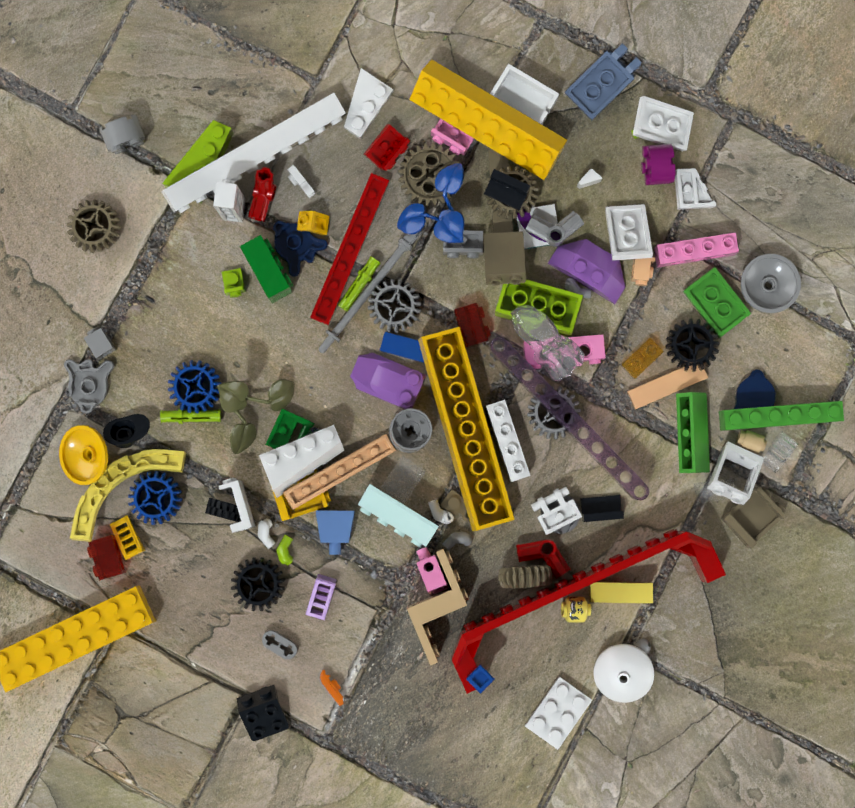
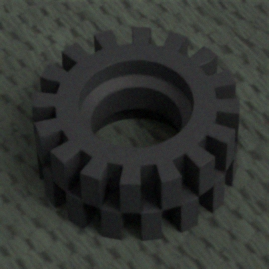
[205,498,241,522]

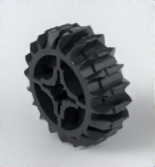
[665,319,720,372]
[231,557,285,611]

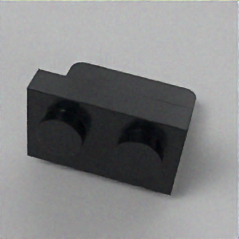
[237,685,289,741]

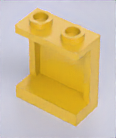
[271,468,331,521]

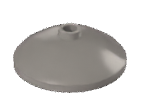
[741,254,801,313]

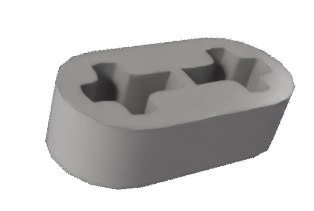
[262,630,298,659]

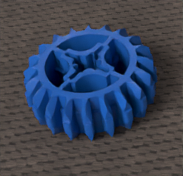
[168,360,222,413]
[128,471,183,525]

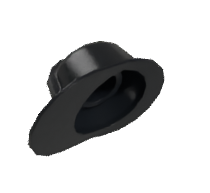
[103,414,150,448]

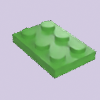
[683,267,751,338]

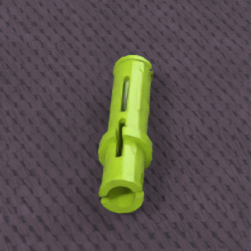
[338,256,381,312]
[160,408,221,424]

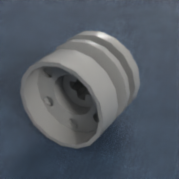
[389,408,432,453]

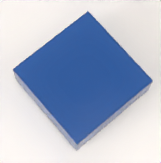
[466,664,495,694]

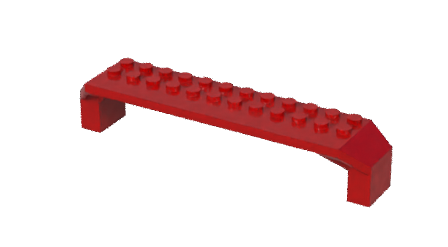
[451,529,726,694]

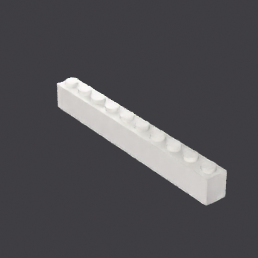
[161,93,346,213]

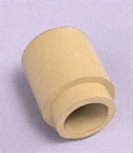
[735,429,767,454]

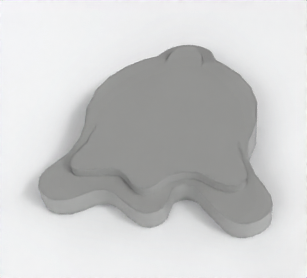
[64,359,115,414]

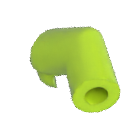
[276,535,293,565]

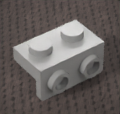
[443,230,483,259]

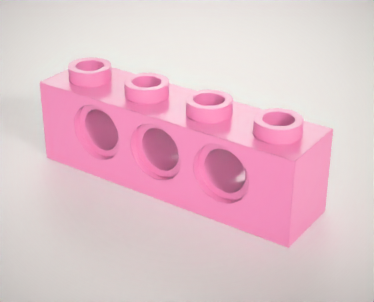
[654,233,739,268]
[523,334,606,370]

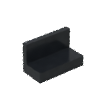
[484,169,530,211]
[580,495,624,522]

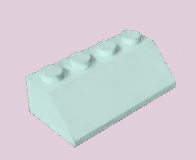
[358,484,439,548]

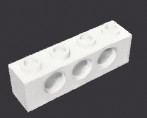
[213,180,246,223]
[485,400,530,482]

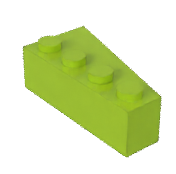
[162,120,234,204]

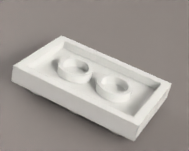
[633,96,694,152]
[605,204,653,260]
[525,676,592,750]

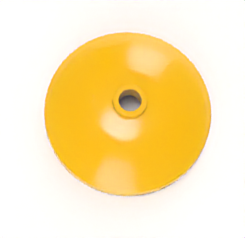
[59,425,108,485]

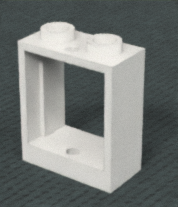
[707,442,764,505]

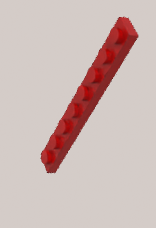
[310,173,389,326]

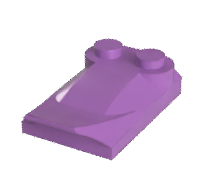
[350,352,426,409]

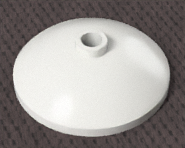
[594,644,654,703]

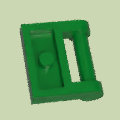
[265,409,315,449]

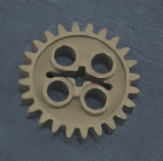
[398,143,460,207]

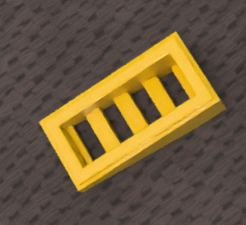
[110,515,146,560]

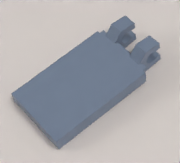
[565,43,642,121]

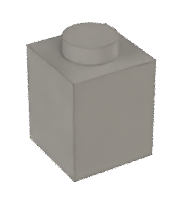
[84,327,116,360]

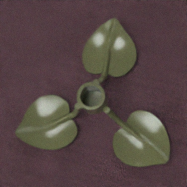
[217,379,294,455]

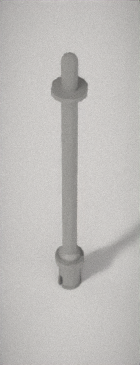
[319,231,422,353]

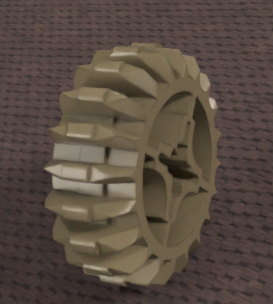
[485,166,539,219]
[67,199,121,253]
[498,565,553,588]

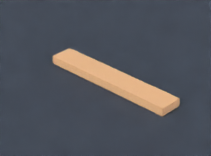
[283,434,396,510]

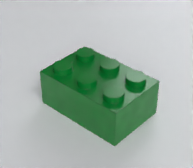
[240,235,294,304]

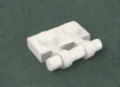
[531,487,582,535]

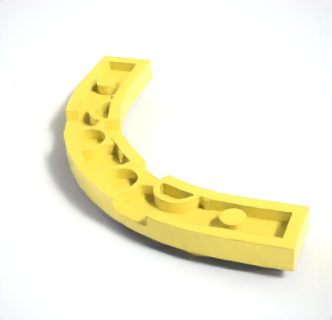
[70,449,186,542]

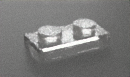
[694,478,736,503]

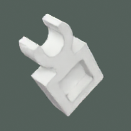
[287,165,315,198]

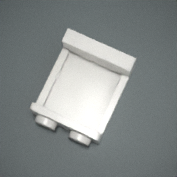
[219,478,256,533]

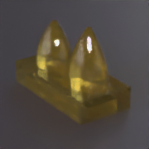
[621,338,664,379]

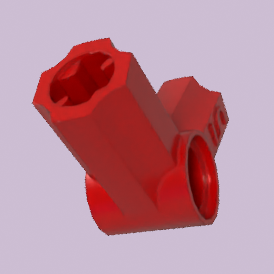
[248,167,276,222]
[516,539,570,578]

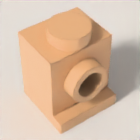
[631,257,655,286]

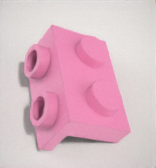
[431,119,474,156]

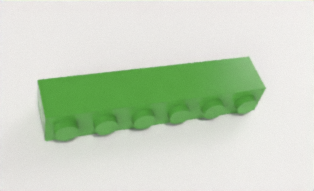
[718,401,844,431]

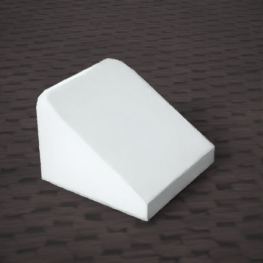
[577,169,602,189]

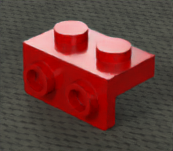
[363,124,410,171]

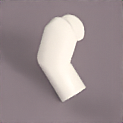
[428,499,454,524]
[258,518,276,549]

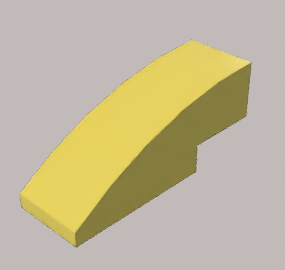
[590,582,653,603]

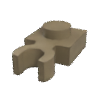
[440,489,470,522]

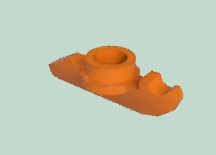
[320,670,344,706]

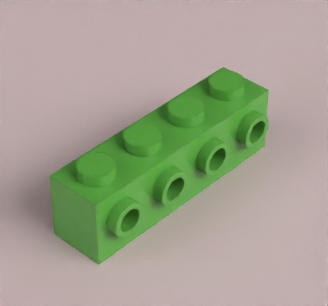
[676,392,710,473]

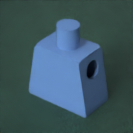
[316,510,355,555]

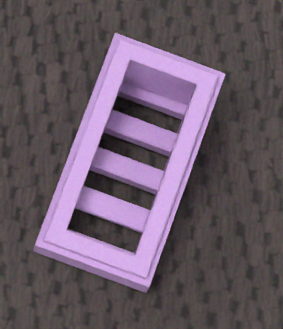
[305,574,337,620]

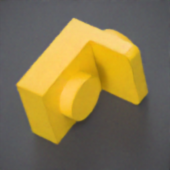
[297,211,329,235]

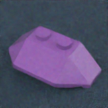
[548,239,625,305]

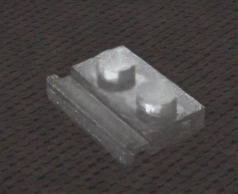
[380,456,426,505]

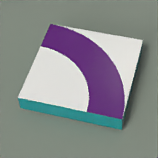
[517,204,561,250]

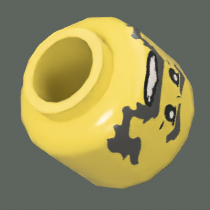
[561,597,591,623]

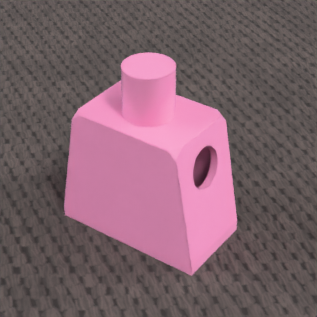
[416,547,449,596]

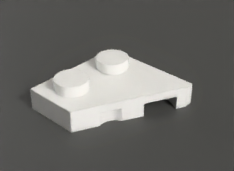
[675,168,716,210]

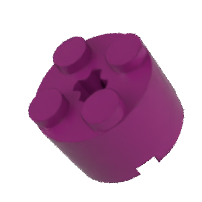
[641,144,675,185]

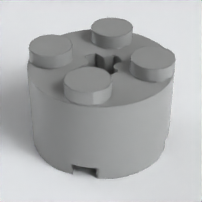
[99,115,145,154]

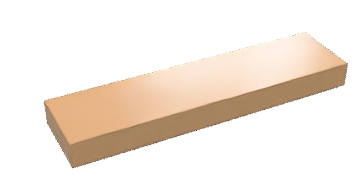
[627,366,708,410]

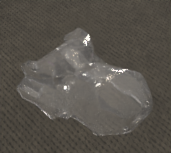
[510,305,584,381]

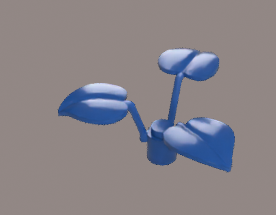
[397,163,464,243]

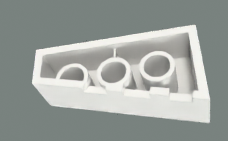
[259,425,344,498]

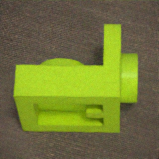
[221,268,246,298]

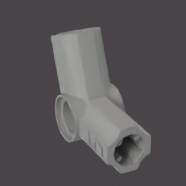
[525,211,584,247]

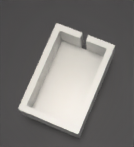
[490,64,559,125]

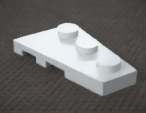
[344,68,393,139]

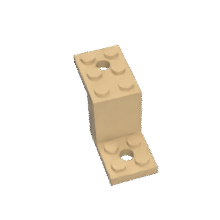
[407,548,469,666]

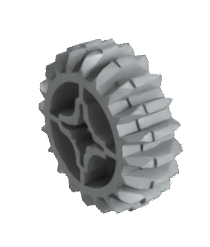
[368,279,421,333]
[527,386,581,440]

